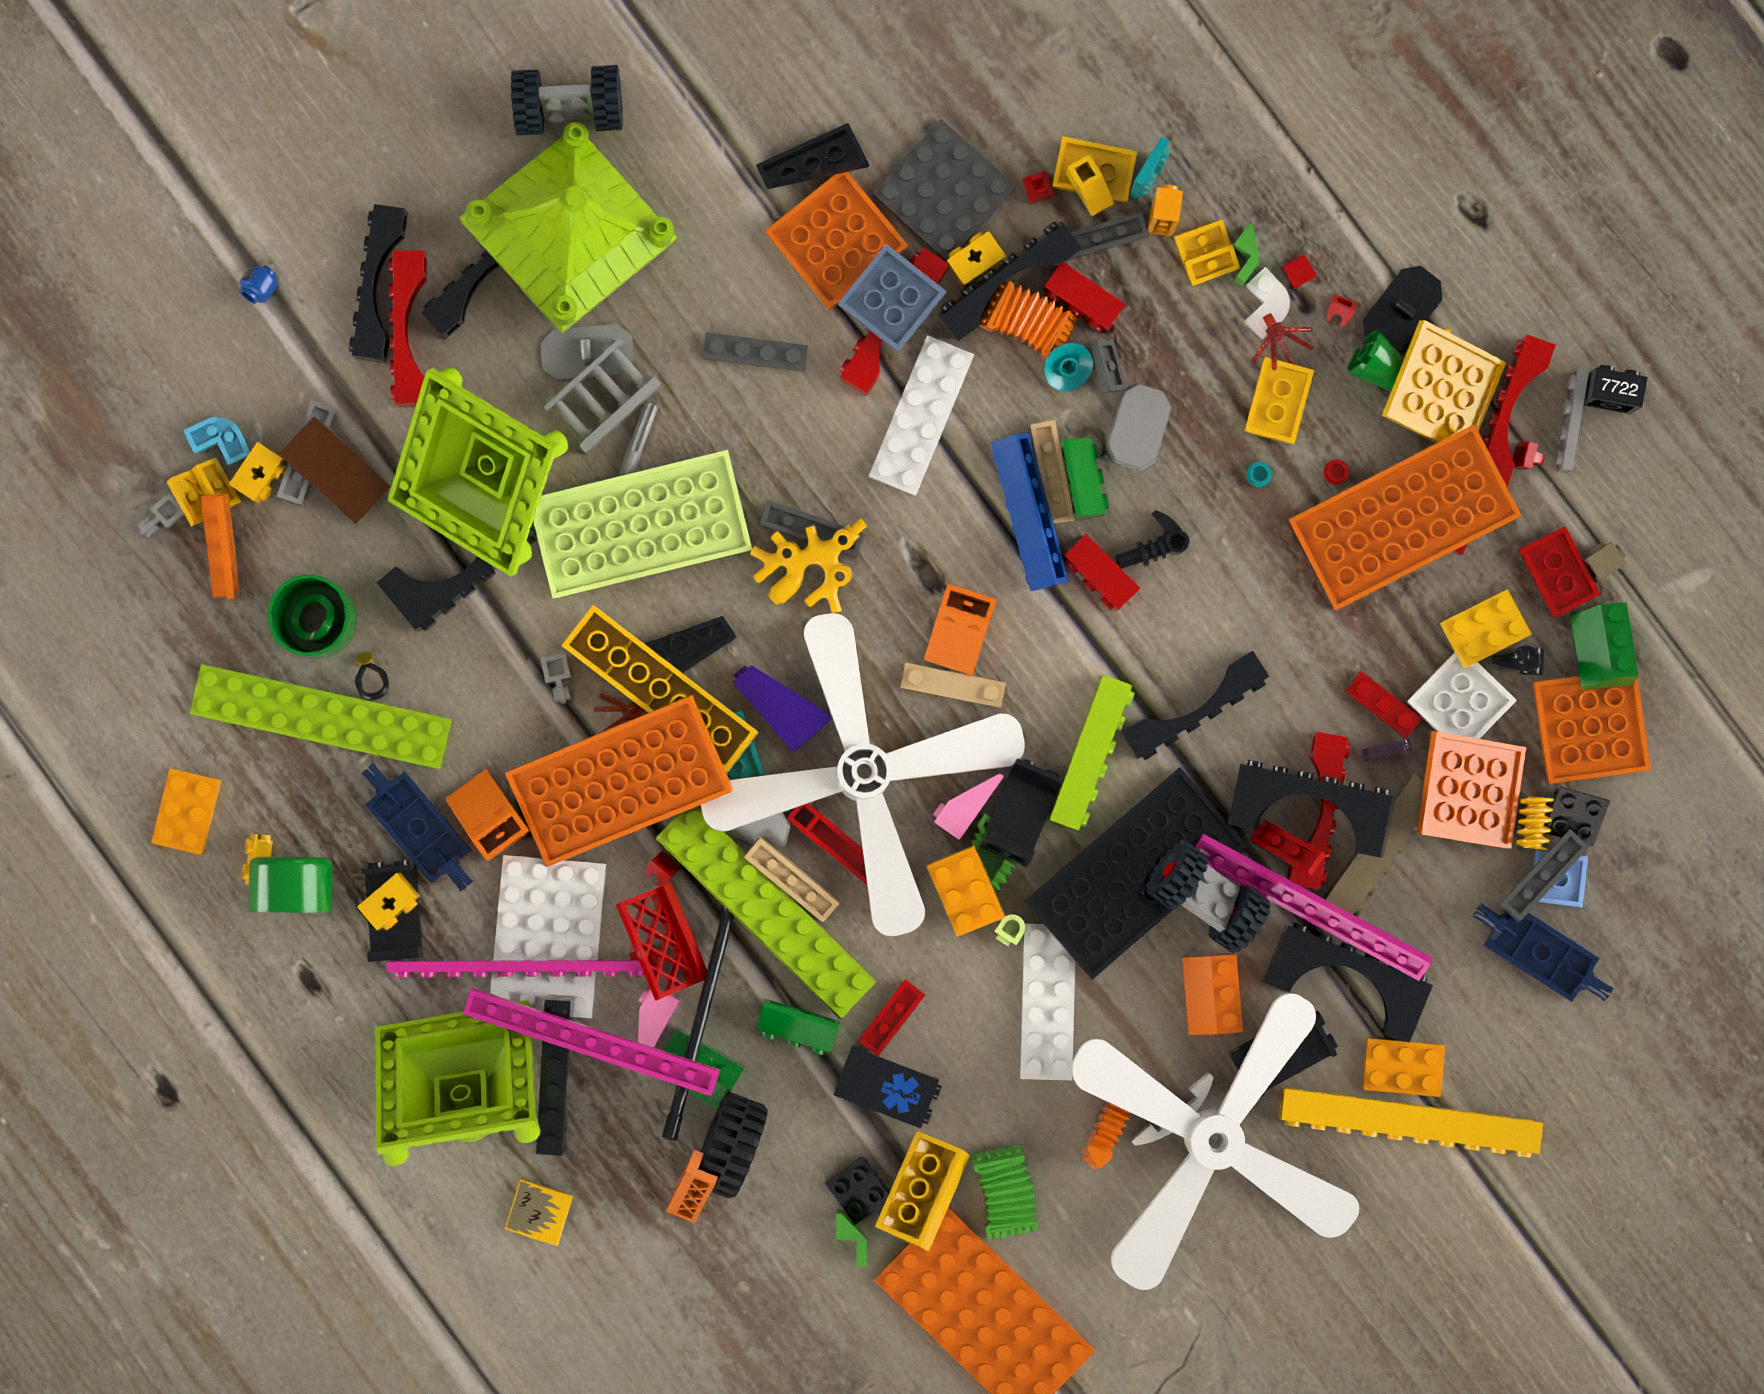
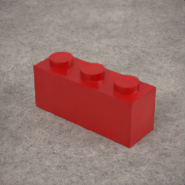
[1043,262,1125,333]
[1063,534,1141,612]

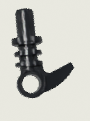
[1115,510,1190,569]
[1492,645,1544,675]

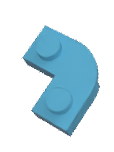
[183,417,251,466]

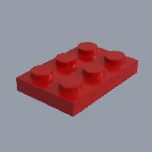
[1518,526,1601,618]

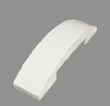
[1130,1072,1214,1145]

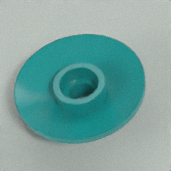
[1044,342,1093,391]

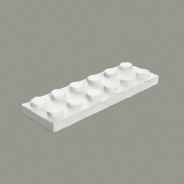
[869,335,974,497]
[1020,923,1075,1081]

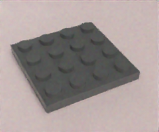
[872,119,1016,262]

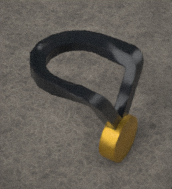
[355,652,389,700]

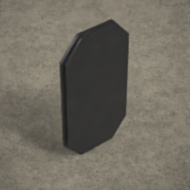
[1363,266,1442,351]

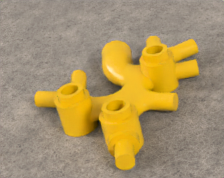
[750,518,867,613]

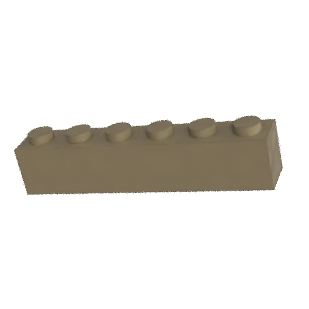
[1323,774,1424,917]

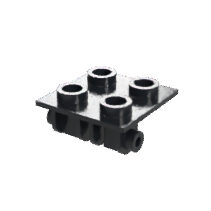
[1545,786,1610,846]
[825,1157,890,1225]

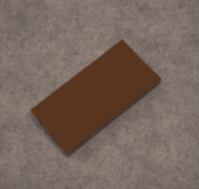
[279,416,391,524]

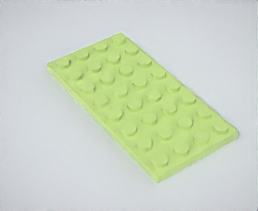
[533,450,752,599]

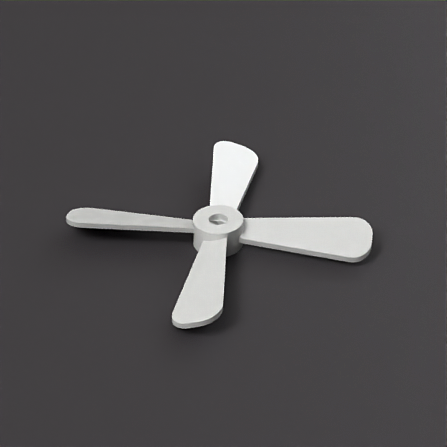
[700,613,1025,936]
[1072,993,1359,1290]

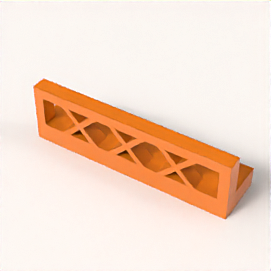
[201,493,240,599]
[666,1150,718,1223]

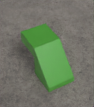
[1233,223,1260,286]
[836,1211,867,1267]

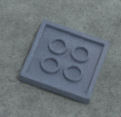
[838,244,947,353]

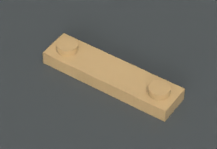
[1030,420,1074,525]
[900,663,1006,708]
[744,836,840,923]

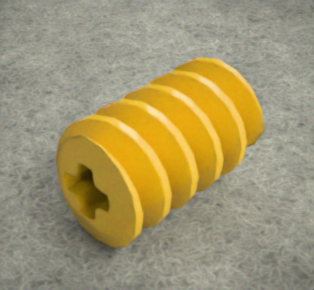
[1516,796,1554,850]

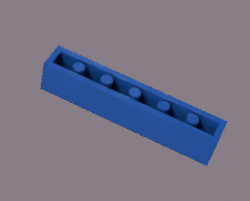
[991,433,1069,591]

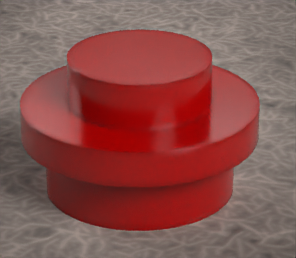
[1323,459,1349,485]

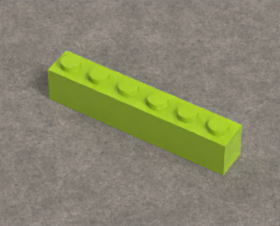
[1049,674,1135,831]

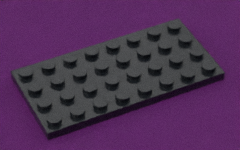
[1024,767,1247,980]

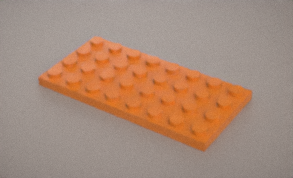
[1289,424,1522,611]
[505,695,734,867]
[874,1207,1095,1394]

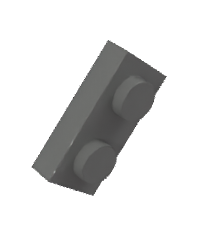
[1090,340,1127,394]

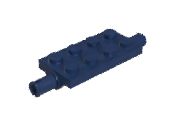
[361,763,473,892]
[1472,903,1613,1002]

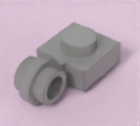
[138,492,185,538]
[540,653,572,704]

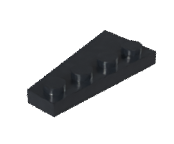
[756,123,870,189]
[644,616,737,673]

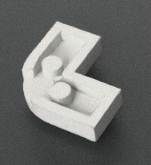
[1245,267,1290,340]

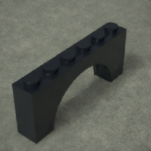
[376,527,537,632]
[1228,760,1396,858]
[1262,922,1433,1043]

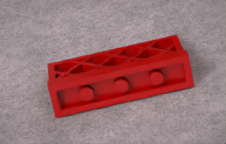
[616,882,707,1001]

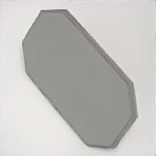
[540,324,634,380]
[1106,384,1172,471]
[700,807,791,849]

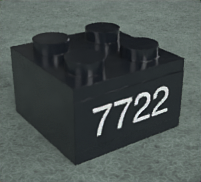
[1583,365,1648,414]

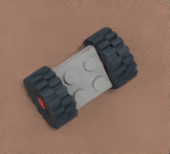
[511,65,623,136]
[1146,841,1271,953]

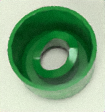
[267,575,357,659]
[248,857,333,913]

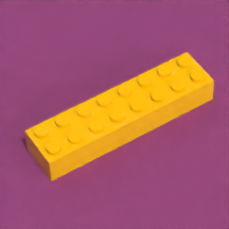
[561,605,759,773]

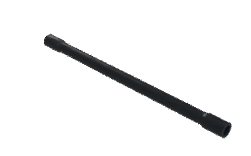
[662,905,734,1141]

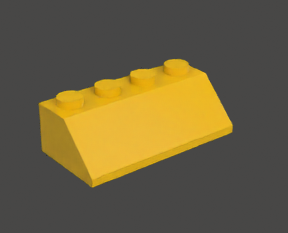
[875,1131,970,1251]

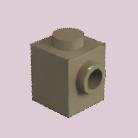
[1583,542,1626,583]

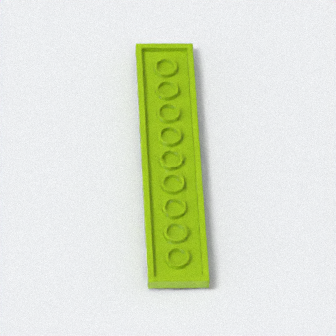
[190,664,453,770]
[655,806,876,1019]

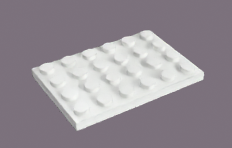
[490,855,607,1019]

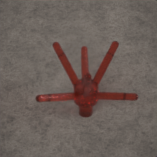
[1251,313,1313,371]
[594,694,645,733]

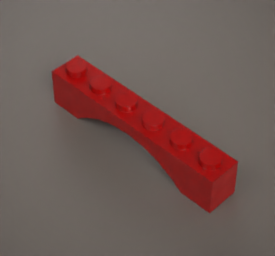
[839,248,949,397]
[388,250,427,407]
[1483,335,1556,487]
[1287,732,1351,890]
[786,803,922,899]

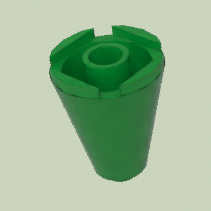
[1347,330,1404,391]

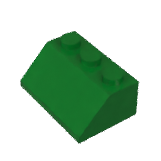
[1060,438,1109,522]
[1570,602,1639,690]
[756,999,840,1055]
[664,1027,745,1110]

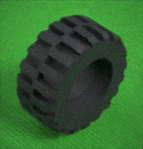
[698,1092,768,1199]

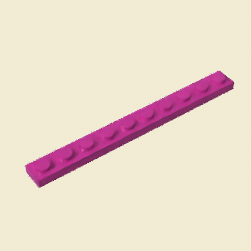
[1195,834,1433,981]
[387,960,649,977]
[463,988,720,1096]

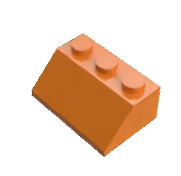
[1182,953,1243,1035]

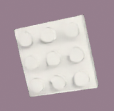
[1406,652,1517,739]

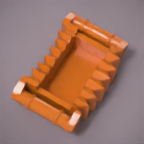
[979,281,1078,360]
[1080,1101,1131,1169]

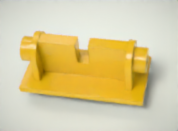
[242,833,273,885]

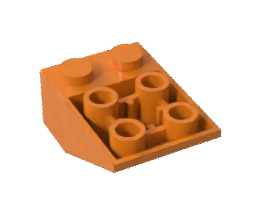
[924,584,997,676]
[445,768,531,861]

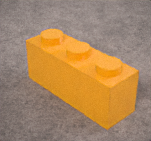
[1147,185,1183,237]

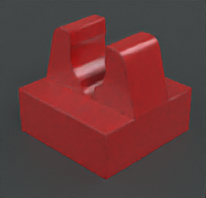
[1022,171,1054,204]
[1326,293,1357,327]
[1513,441,1545,470]
[645,851,681,887]

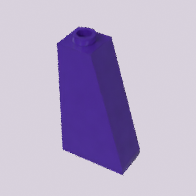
[733,665,832,753]

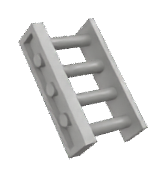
[544,338,662,454]

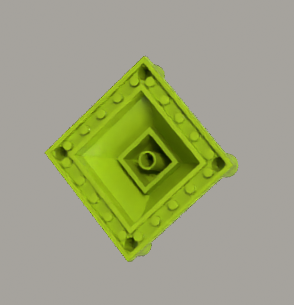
[460,122,677,334]
[387,367,568,577]
[375,1000,541,1166]

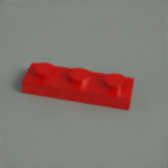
[1344,671,1422,739]
[1250,819,1326,876]
[858,979,925,1056]

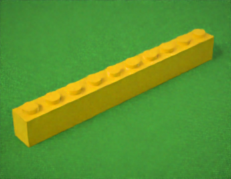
[1278,1087,1543,1157]

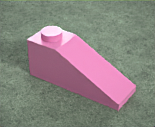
[933,774,1004,840]
[638,988,681,1048]

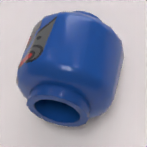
[239,265,278,304]

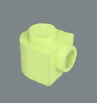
[994,914,1025,947]

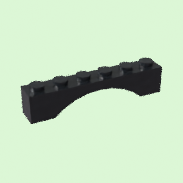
[349,204,408,363]
[938,221,1082,341]
[422,250,500,340]
[1120,651,1270,761]
[536,995,574,1156]

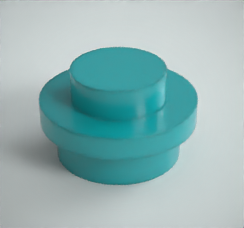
[1246,462,1272,487]

